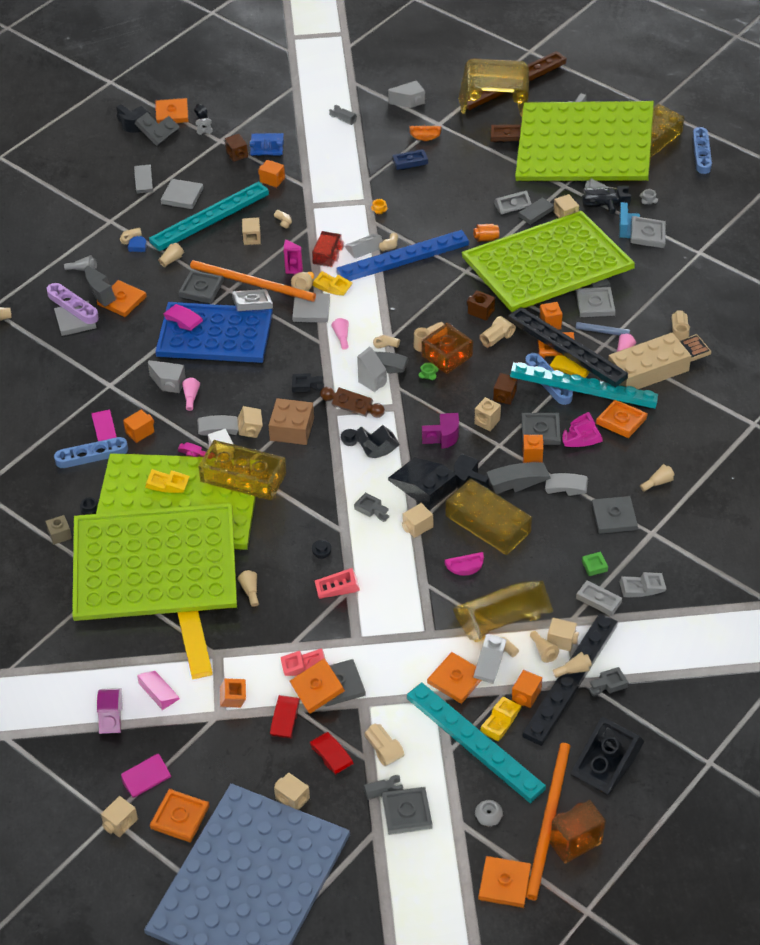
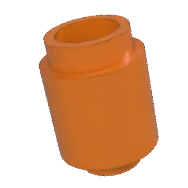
[473,224,499,242]

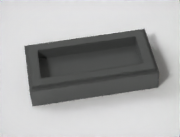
[519,197,554,225]

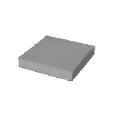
[161,179,203,209]
[630,216,666,248]
[576,287,615,317]
[232,289,273,311]
[292,293,330,322]
[54,301,96,336]

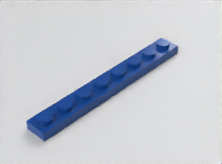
[336,230,469,281]

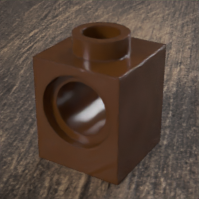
[225,134,248,162]
[467,290,495,321]
[493,373,518,405]

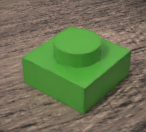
[582,552,608,576]

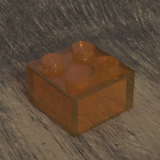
[421,322,473,374]
[550,800,605,864]

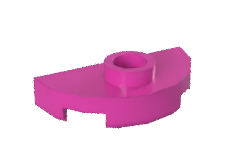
[178,442,214,459]
[445,552,484,576]

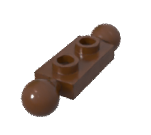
[320,386,385,418]

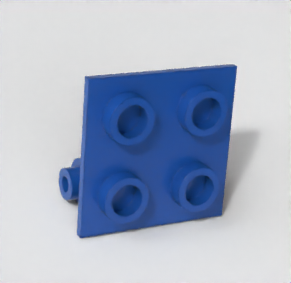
[250,133,284,156]

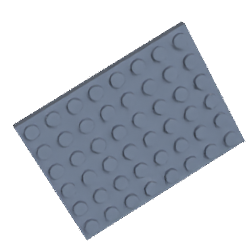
[144,784,350,945]

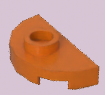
[409,126,441,141]

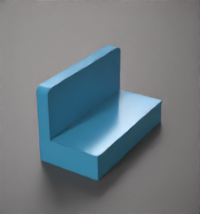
[619,202,640,238]

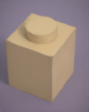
[242,218,261,245]
[402,503,433,538]
[547,618,579,652]

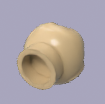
[291,272,314,291]

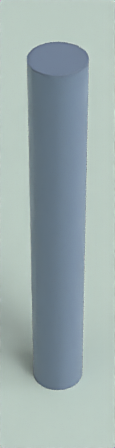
[576,322,630,336]

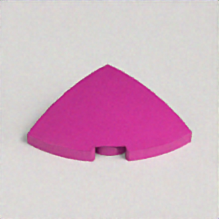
[562,412,603,447]

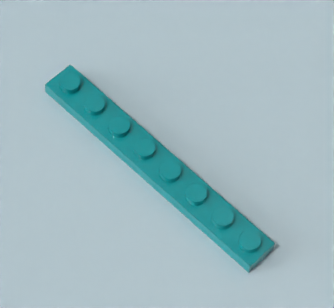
[149,181,269,251]
[510,362,658,409]
[407,682,546,803]

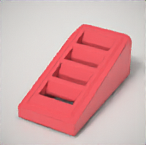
[315,568,360,599]

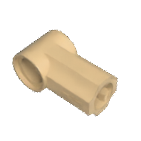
[671,311,690,340]
[480,316,516,348]
[413,322,448,352]
[365,723,404,766]

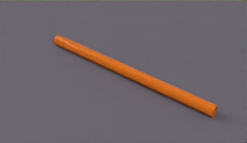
[190,260,316,302]
[526,743,571,900]

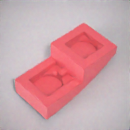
[280,648,325,676]

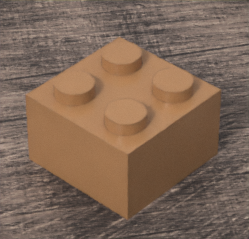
[269,398,314,445]

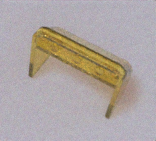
[459,59,529,116]
[453,580,554,642]

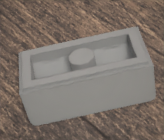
[494,191,531,214]
[345,234,383,258]

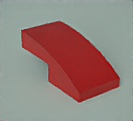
[270,695,300,739]
[310,732,354,774]

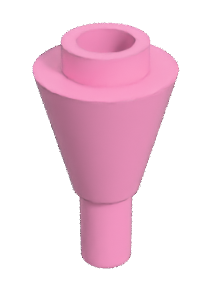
[331,318,349,349]
[617,334,636,352]
[182,378,200,411]

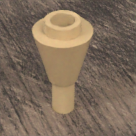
[640,464,674,492]
[237,570,259,607]
[530,631,559,663]
[553,652,592,678]

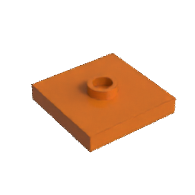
[156,98,188,124]
[97,280,147,317]
[596,400,647,438]
[427,652,482,704]
[290,658,345,714]
[150,789,210,843]
[478,856,531,908]

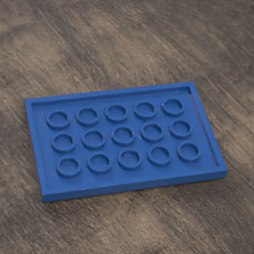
[155,302,273,363]

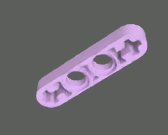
[47,283,99,324]

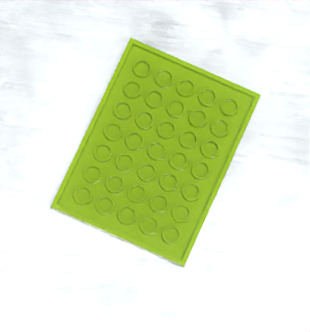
[515,101,654,181]
[462,211,635,312]
[96,453,261,550]
[73,503,237,621]

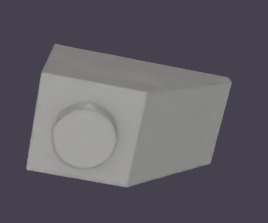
[388,81,425,108]
[357,346,387,392]
[148,360,186,393]
[473,634,507,684]

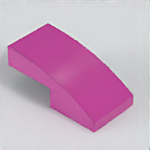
[163,304,203,331]
[91,410,117,441]

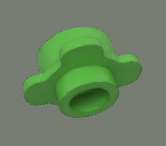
[419,363,438,380]

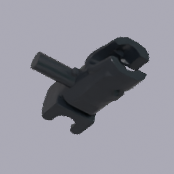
[582,186,631,214]

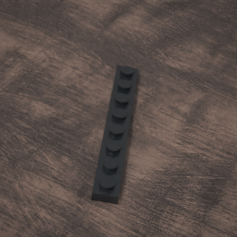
[508,307,628,388]
[523,613,618,746]

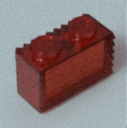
[312,231,344,268]

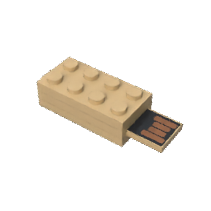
[608,333,711,389]

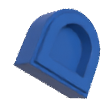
[128,236,147,252]

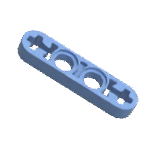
[693,127,712,174]
[525,353,573,405]
[54,437,128,468]

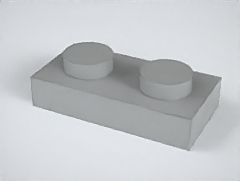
[576,581,622,616]

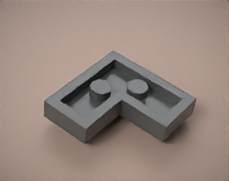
[135,113,180,146]

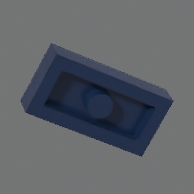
[392,149,428,170]

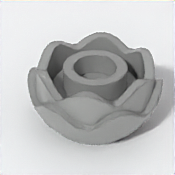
[475,800,503,827]

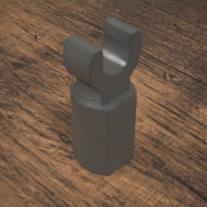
[329,105,357,125]
[363,775,403,800]

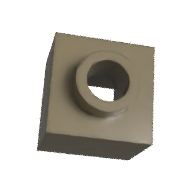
[45,515,72,545]

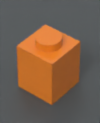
[258,160,285,187]
[539,302,562,330]
[123,409,154,443]
[523,435,543,463]
[512,670,542,708]
[220,678,246,708]

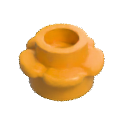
[371,199,388,214]

